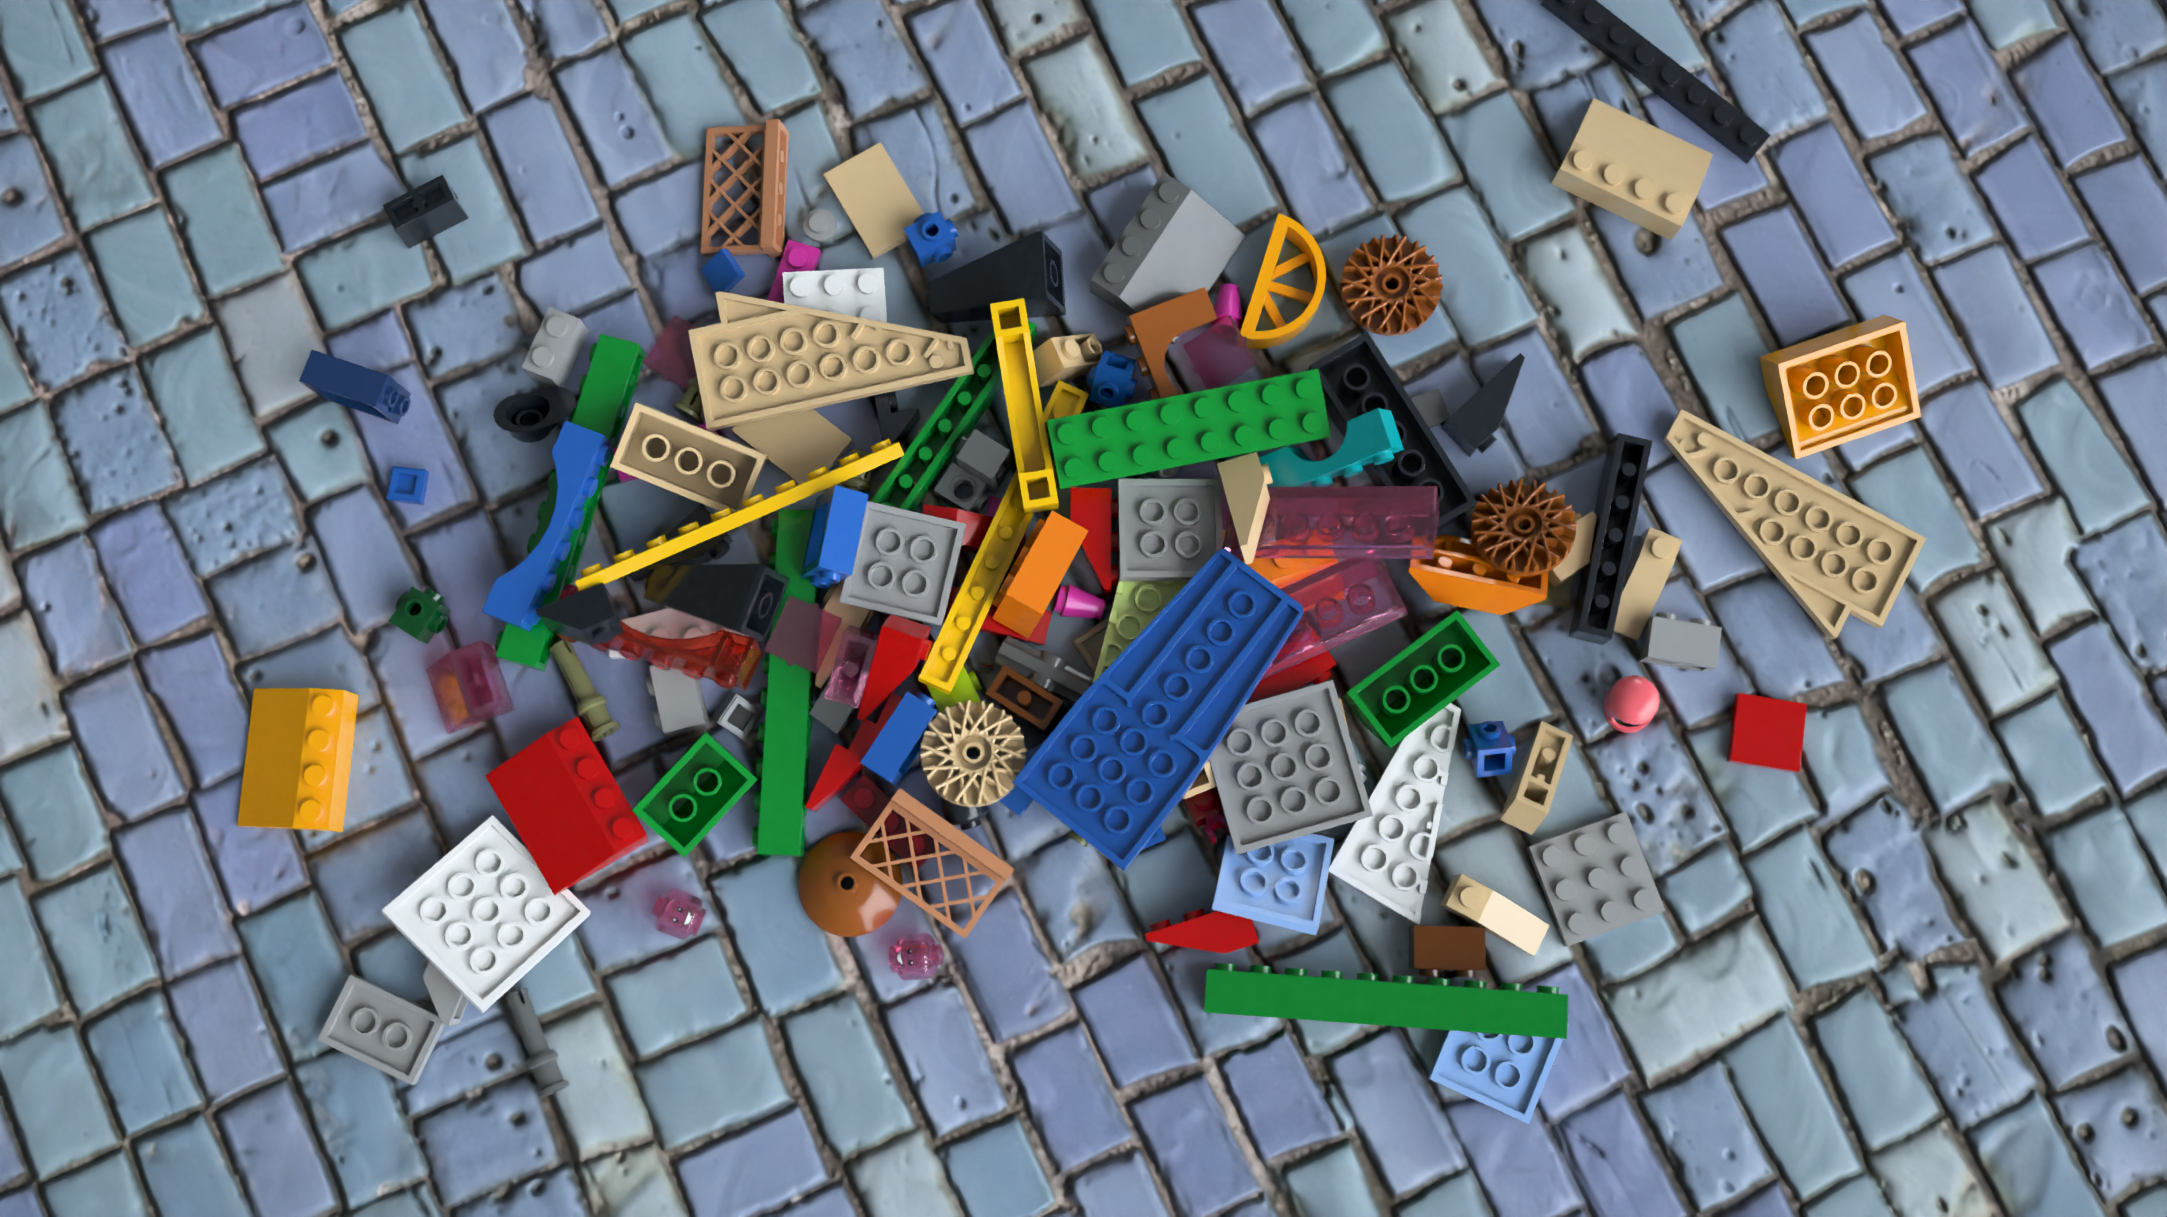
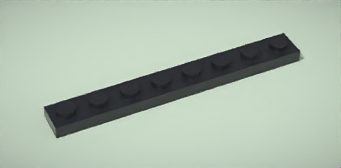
[1541,0,1771,163]

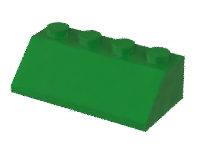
[1342,610,1500,749]

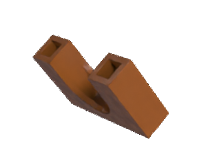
[1123,287,1240,400]

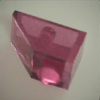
[824,625,880,708]

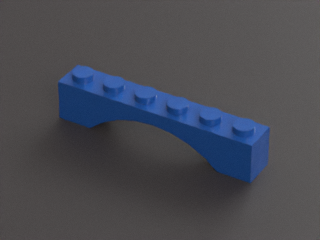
[482,420,612,632]

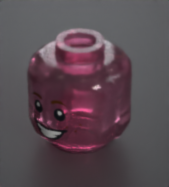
[651,888,706,940]
[889,932,944,981]

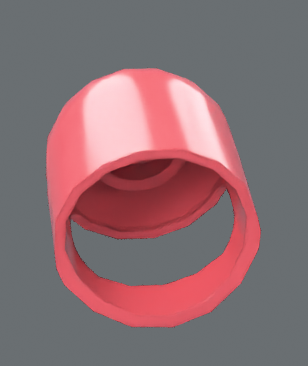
[1603,675,1660,733]

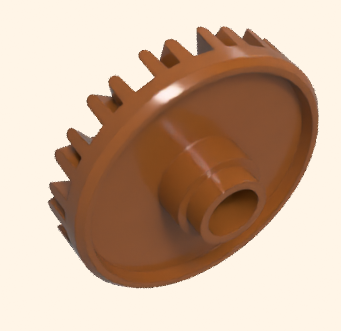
[1340,234,1443,336]
[1471,478,1577,576]

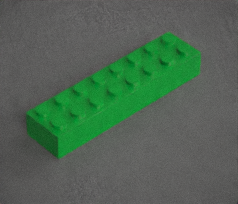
[1045,369,1331,490]

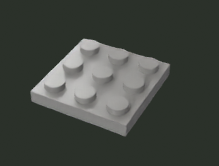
[1117,479,1223,581]
[839,501,966,627]
[1526,812,1665,947]

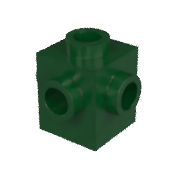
[389,586,451,644]

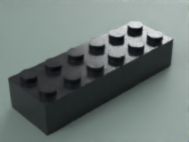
[1308,332,1477,544]

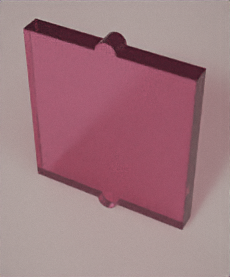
[643,315,701,390]
[1183,315,1257,390]
[764,596,842,674]

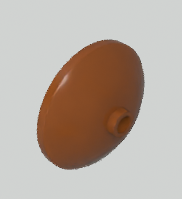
[798,831,903,937]

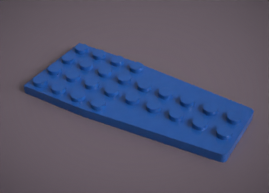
[1012,549,1303,871]

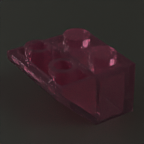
[426,640,515,734]

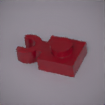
[1183,787,1231,844]

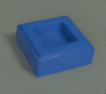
[700,249,745,293]
[386,466,429,505]

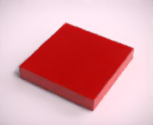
[1727,693,1807,773]

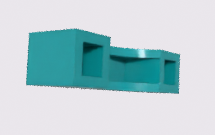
[1259,408,1404,501]

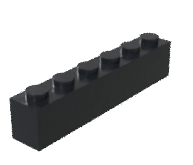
[1569,433,1652,645]

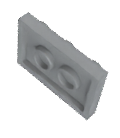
[317,974,445,1085]

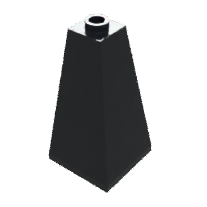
[926,231,1066,323]
[643,564,790,643]

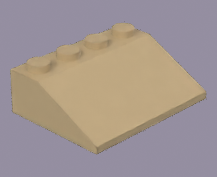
[1551,98,1713,240]

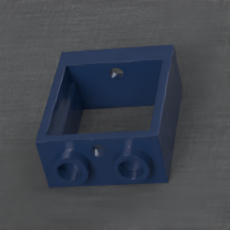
[299,350,411,424]

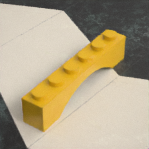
[990,298,1059,514]

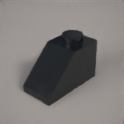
[536,582,624,646]

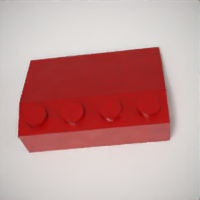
[485,716,648,896]

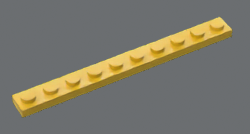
[918,380,1089,695]
[575,438,904,592]

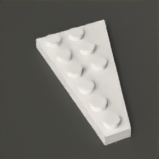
[1328,703,1461,925]

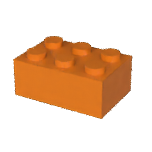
[992,511,1089,638]

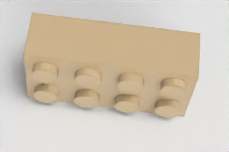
[610,402,768,512]

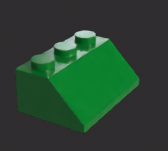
[632,729,758,858]

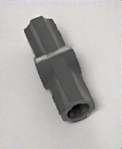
[994,636,1094,703]

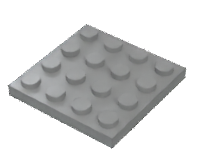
[1209,680,1373,855]

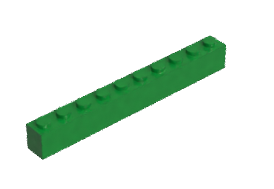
[495,334,646,672]
[752,509,820,857]
[1204,963,1568,1039]

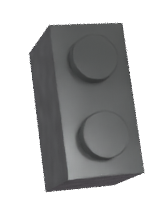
[955,429,1012,494]

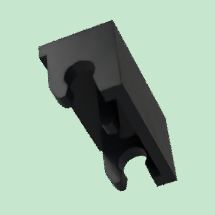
[383,174,468,249]

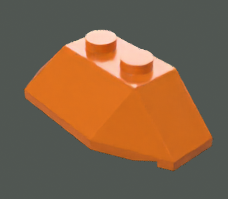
[1408,534,1548,615]

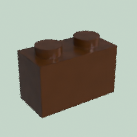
[985,664,1064,735]
[1409,925,1485,977]

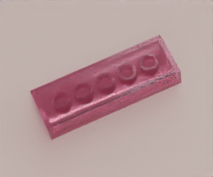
[1222,486,1440,559]
[1261,546,1408,680]

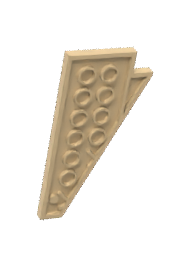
[688,291,975,431]
[1663,409,1926,640]

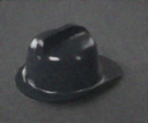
[493,386,576,443]

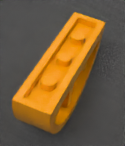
[1237,213,1326,349]

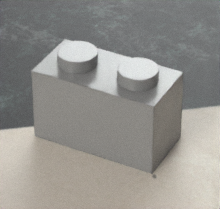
[521,307,589,387]
[1639,612,1722,673]
[646,656,710,737]

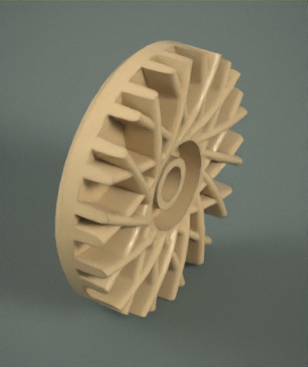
[920,700,1026,807]

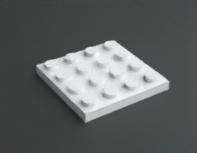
[382,815,590,1013]

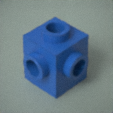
[904,211,958,268]
[1086,350,1138,408]
[1462,720,1516,778]

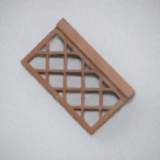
[701,119,789,258]
[850,788,1014,939]

